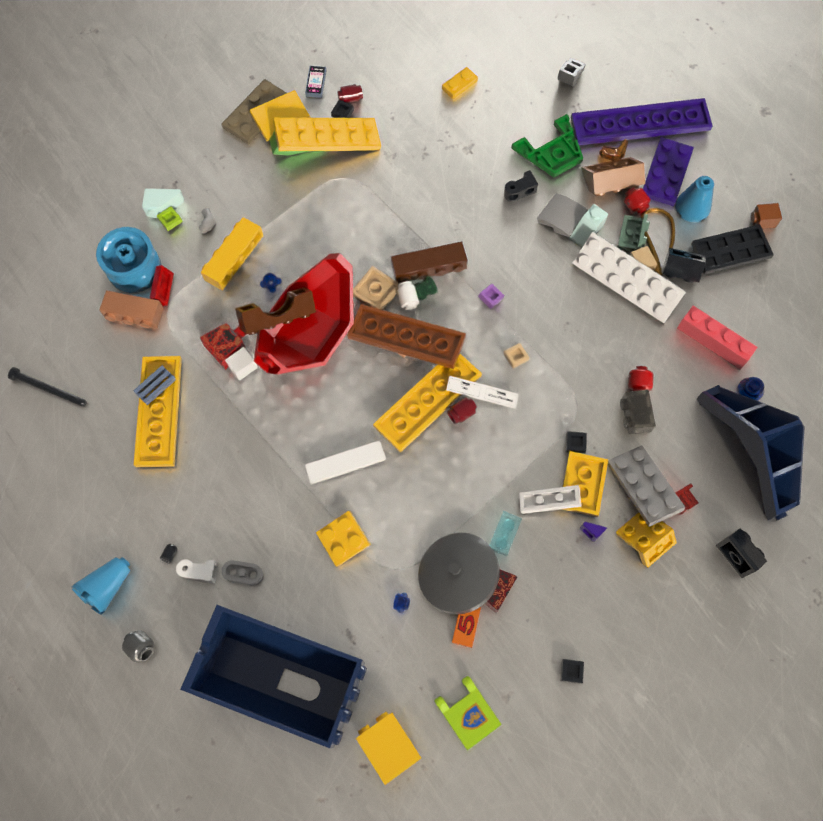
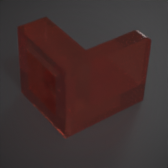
[676,483,699,515]

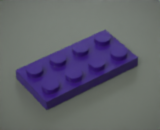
[643,137,694,207]

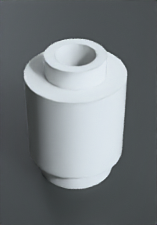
[397,281,419,310]

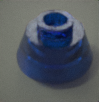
[738,377,764,401]

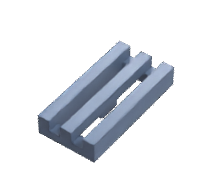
[133,365,176,405]

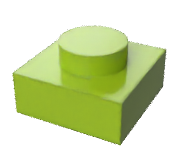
[157,206,183,231]

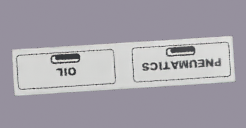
[446,376,519,409]

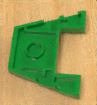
[511,114,583,177]

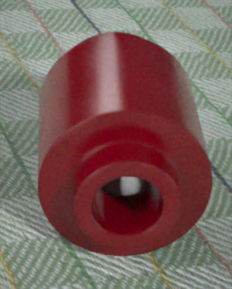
[337,84,363,103]
[447,397,477,424]

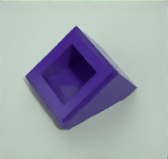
[580,522,607,542]

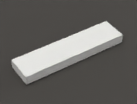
[305,440,386,484]

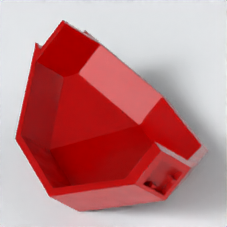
[254,253,354,375]

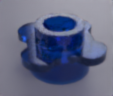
[260,273,282,293]

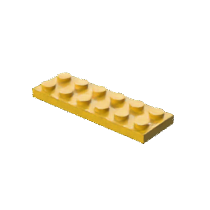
[273,118,381,151]
[373,354,482,453]
[134,356,182,467]

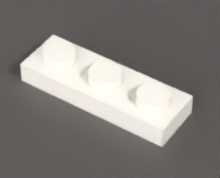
[519,485,581,514]

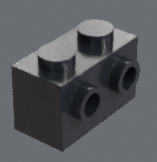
[663,248,706,283]

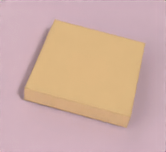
[353,266,399,310]

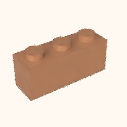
[99,290,164,329]

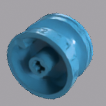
[96,227,161,293]

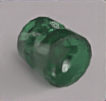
[414,276,438,301]

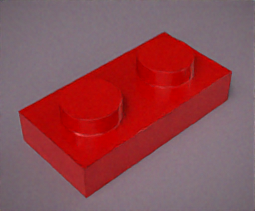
[150,265,174,306]

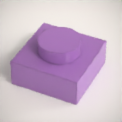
[478,283,505,309]

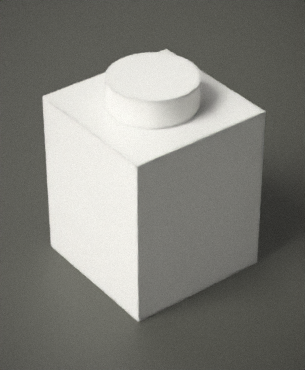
[225,347,258,381]

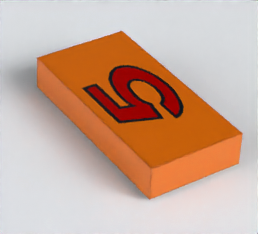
[452,607,481,648]

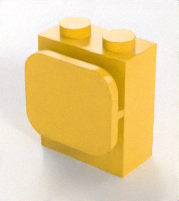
[356,712,421,785]

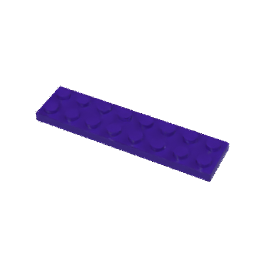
[571,98,713,145]

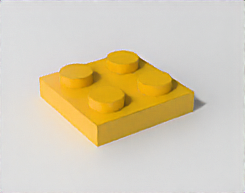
[316,511,371,567]

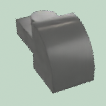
[557,58,586,87]

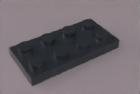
[691,224,774,275]

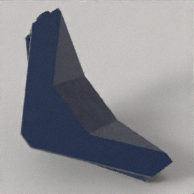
[697,385,805,521]

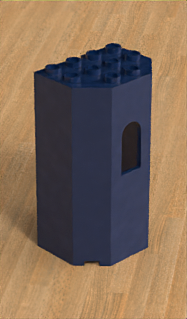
[180,605,367,748]

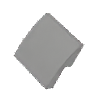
[537,193,588,237]

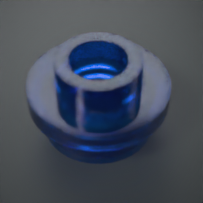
[393,592,410,613]

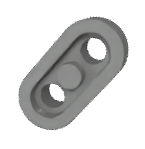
[222,560,263,585]

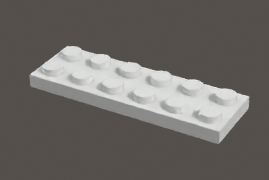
[572,232,686,323]

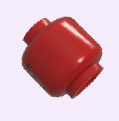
[624,187,651,215]
[628,366,654,395]

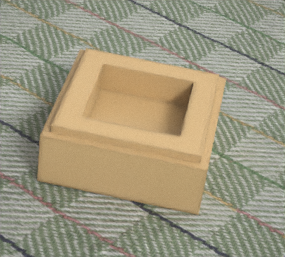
[503,343,530,369]

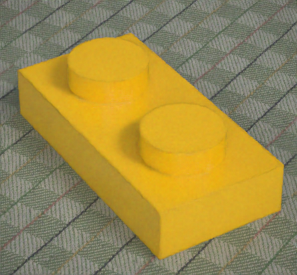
[442,67,478,99]

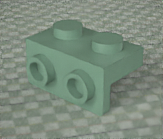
[617,213,650,252]

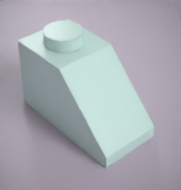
[142,188,184,218]
[569,204,608,248]

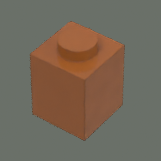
[750,203,782,229]

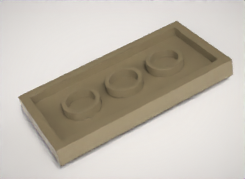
[222,79,287,145]

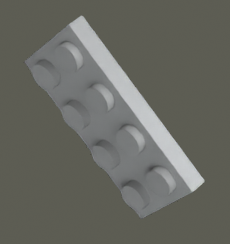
[608,445,685,527]

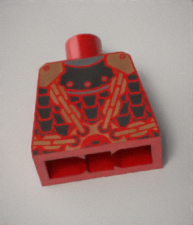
[200,323,247,370]

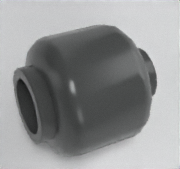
[122,630,154,662]

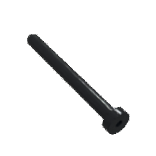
[8,367,87,406]

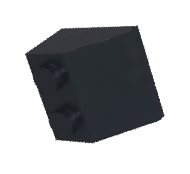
[716,528,767,578]

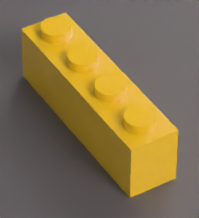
[201,217,263,291]

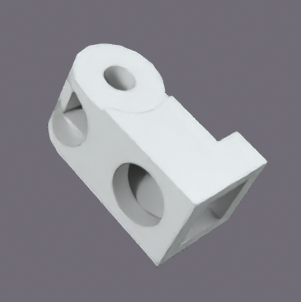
[176,559,219,584]

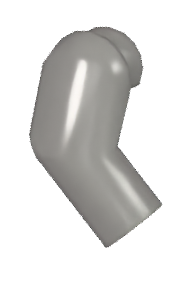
[199,208,215,233]

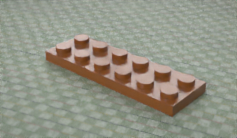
[347,304,466,369]

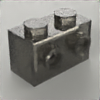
[620,390,656,434]

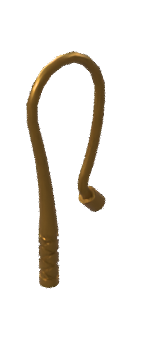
[640,208,675,276]

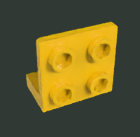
[616,512,677,568]

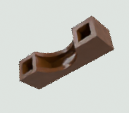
[235,287,316,335]

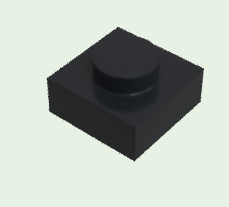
[331,100,354,118]
[566,431,587,453]
[561,659,584,684]

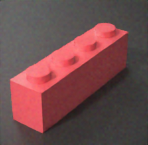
[677,306,758,370]

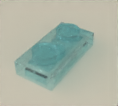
[489,511,522,556]

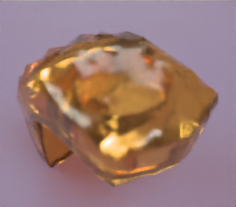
[599,138,628,161]

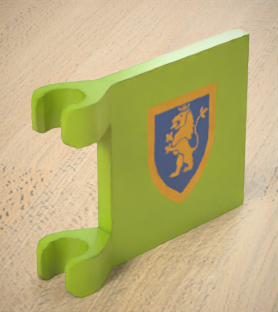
[434,676,502,750]

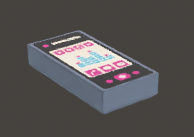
[305,66,327,98]

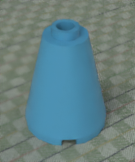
[675,176,714,222]
[71,557,130,615]

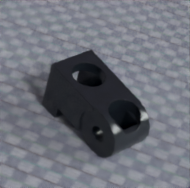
[504,170,538,202]

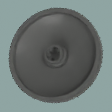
[418,533,500,614]

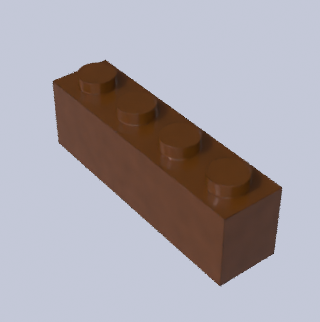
[391,241,468,283]

